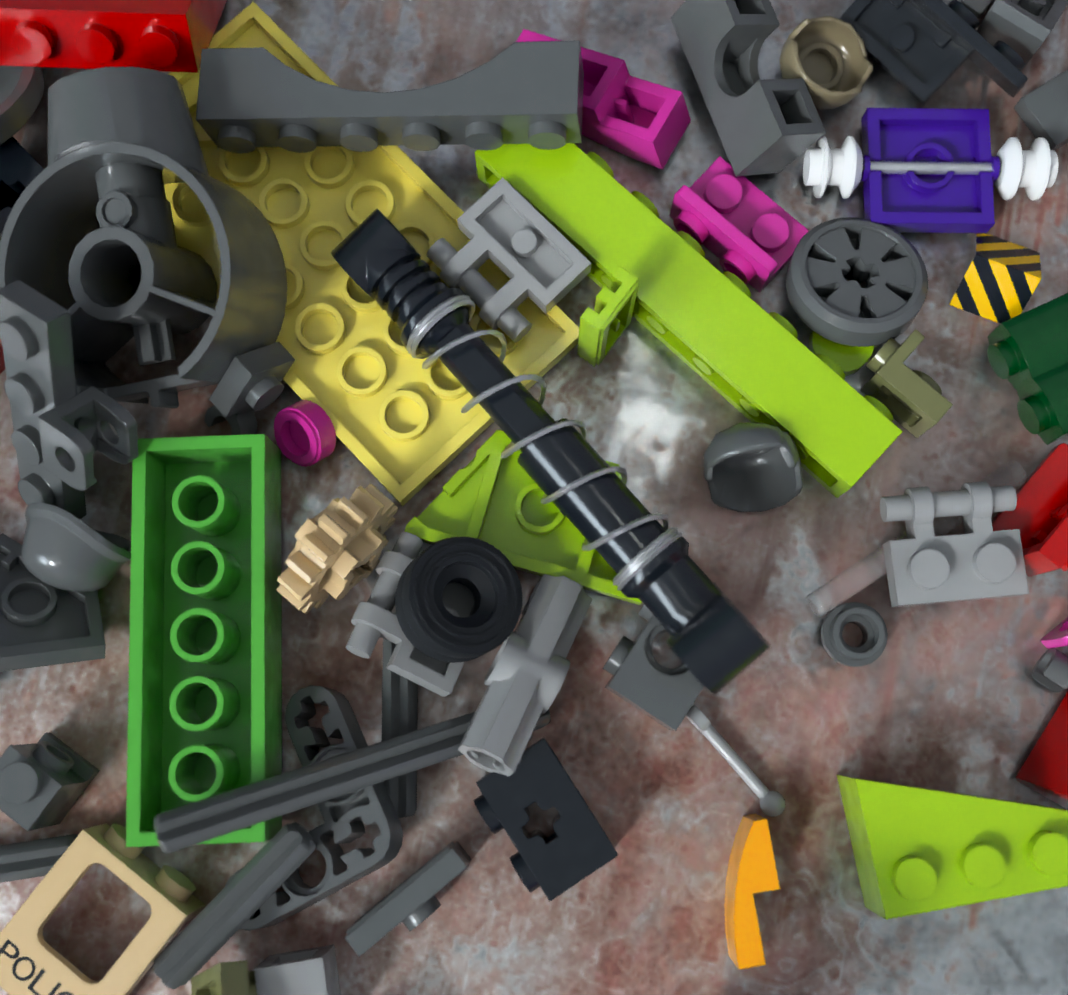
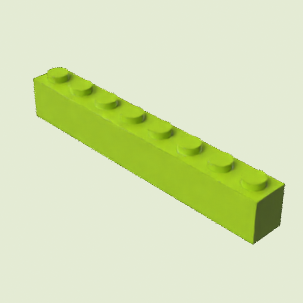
[475,143,903,498]

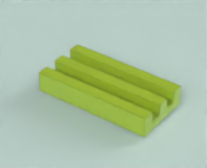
[577,265,639,367]

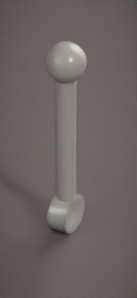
[686,705,786,817]

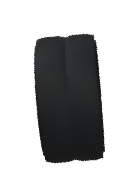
[395,537,522,663]

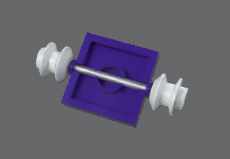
[803,108,1059,233]

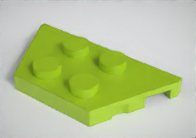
[404,430,642,605]

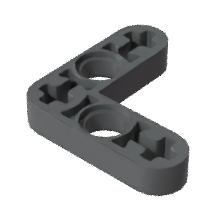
[225,685,403,931]

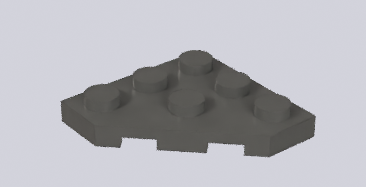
[0,533,106,672]

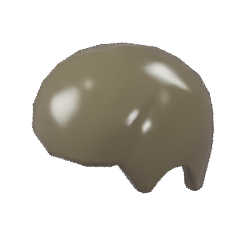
[779,15,873,110]

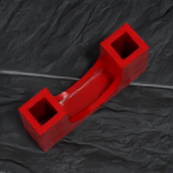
[0,0,227,73]

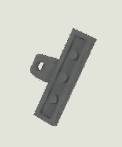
[0,280,138,520]

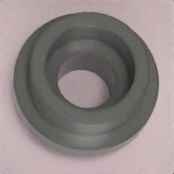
[821,602,888,667]

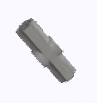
[458,574,593,777]

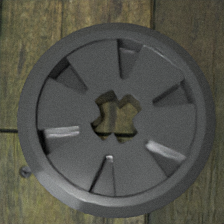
[785,217,928,347]

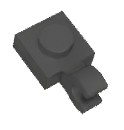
[204,342,295,435]

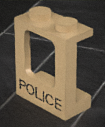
[0,823,205,995]

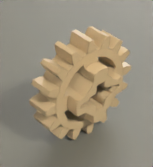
[276,484,398,614]

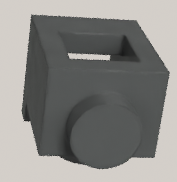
[0,732,100,831]

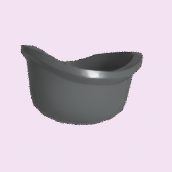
[22,502,131,592]

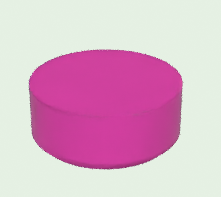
[274,400,336,467]

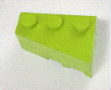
[837,775,1068,920]

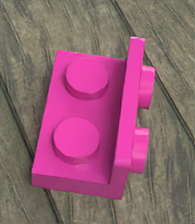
[669,156,809,293]

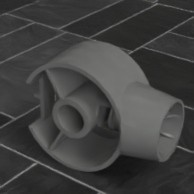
[0,67,287,409]

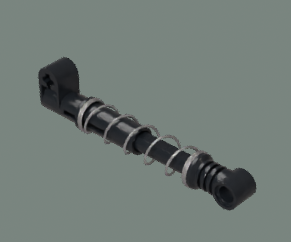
[331,209,770,695]

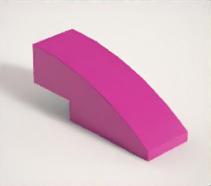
[516,29,691,170]

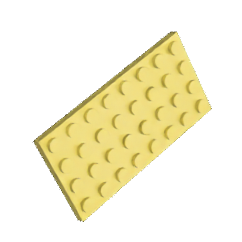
[164,2,579,506]

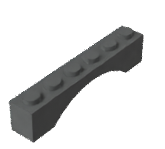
[196,41,584,153]

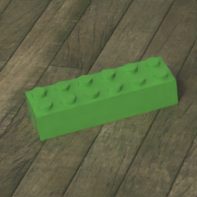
[126,434,282,847]

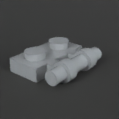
[427,177,591,343]
[880,481,1029,608]
[346,532,475,697]

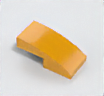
[724,814,780,969]

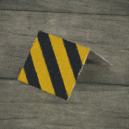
[949,233,1042,324]

